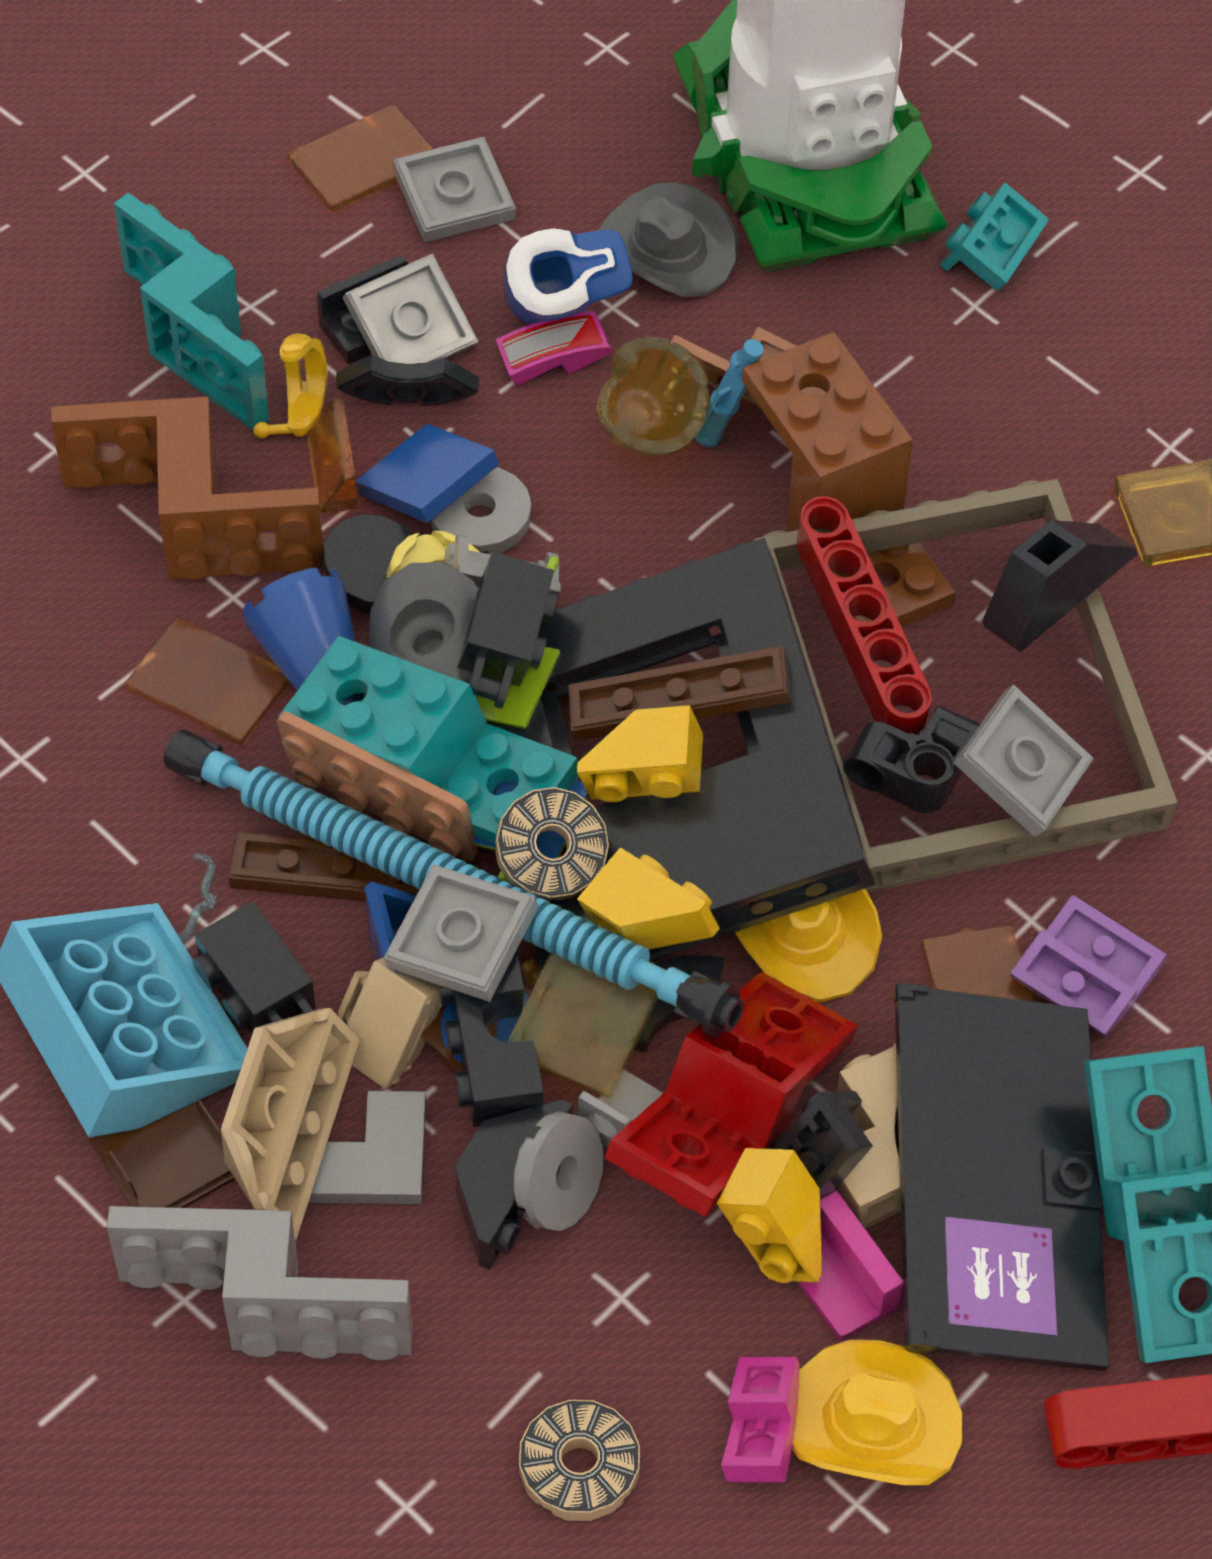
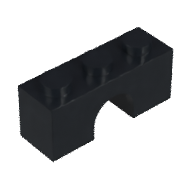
[439,950,544,1127]

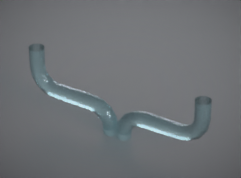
[177,852,217,941]

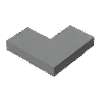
[308,1091,426,1204]

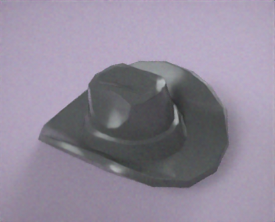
[598,182,738,297]
[369,562,478,683]

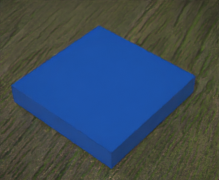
[355,423,499,523]

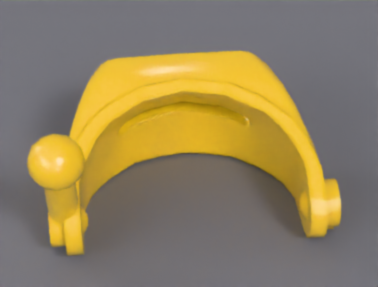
[253,333,327,439]

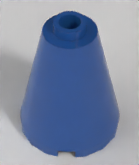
[242,568,365,706]

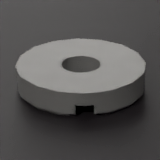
[430,467,532,554]
[514,1111,603,1231]

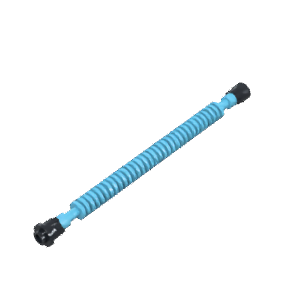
[164,729,744,1037]

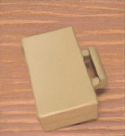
[338,958,442,1089]

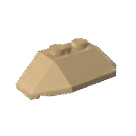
[221,1008,360,1240]

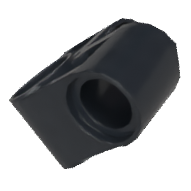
[843,705,980,813]

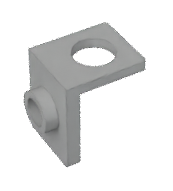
[578,1069,663,1148]

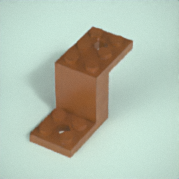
[742,332,956,627]
[51,397,324,579]

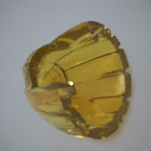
[596,336,709,457]

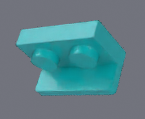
[939,182,1049,291]

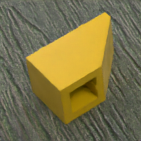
[577,705,703,802]
[577,847,720,950]
[717,1148,822,1283]

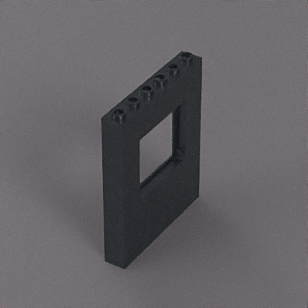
[486,537,876,992]

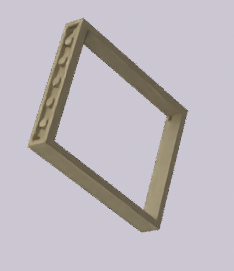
[754,479,1178,893]

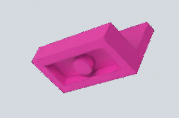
[796,1191,904,1341]

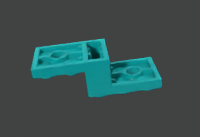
[114,193,270,431]
[278,636,579,843]
[1084,1046,1212,1363]

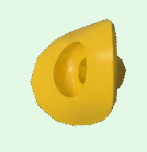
[735,889,883,1003]
[792,1340,962,1485]

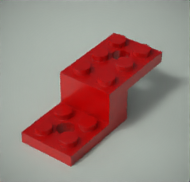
[604,972,858,1217]

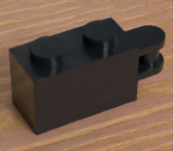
[457,551,558,709]
[193,901,316,1035]

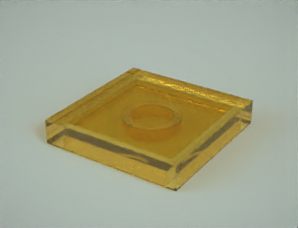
[1114,459,1212,567]
[507,953,658,1099]

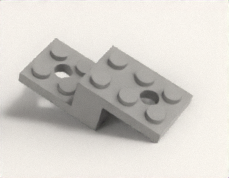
[107,1206,413,1360]

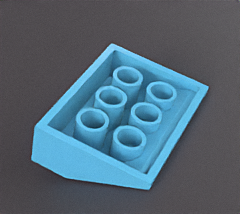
[0,903,248,1137]

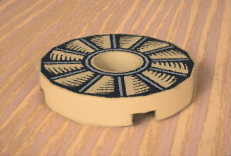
[495,787,609,901]
[519,1400,640,1521]

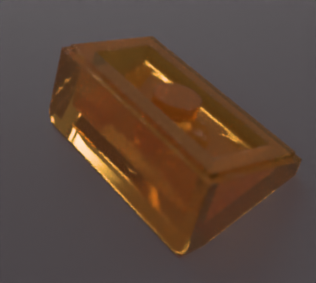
[307,398,358,513]

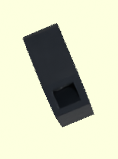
[982,520,1137,652]
[455,1099,573,1270]

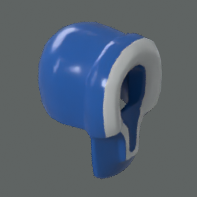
[503,228,633,326]

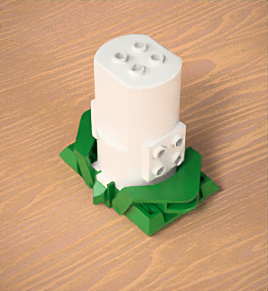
[673,0,947,272]

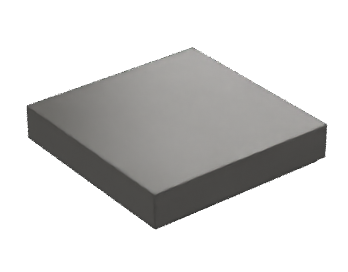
[393,137,516,243]
[343,253,479,364]
[953,684,1094,837]
[383,864,538,1002]

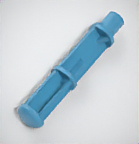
[693,339,764,447]

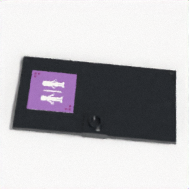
[894,983,1109,1371]

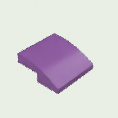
[1010,894,1167,1038]

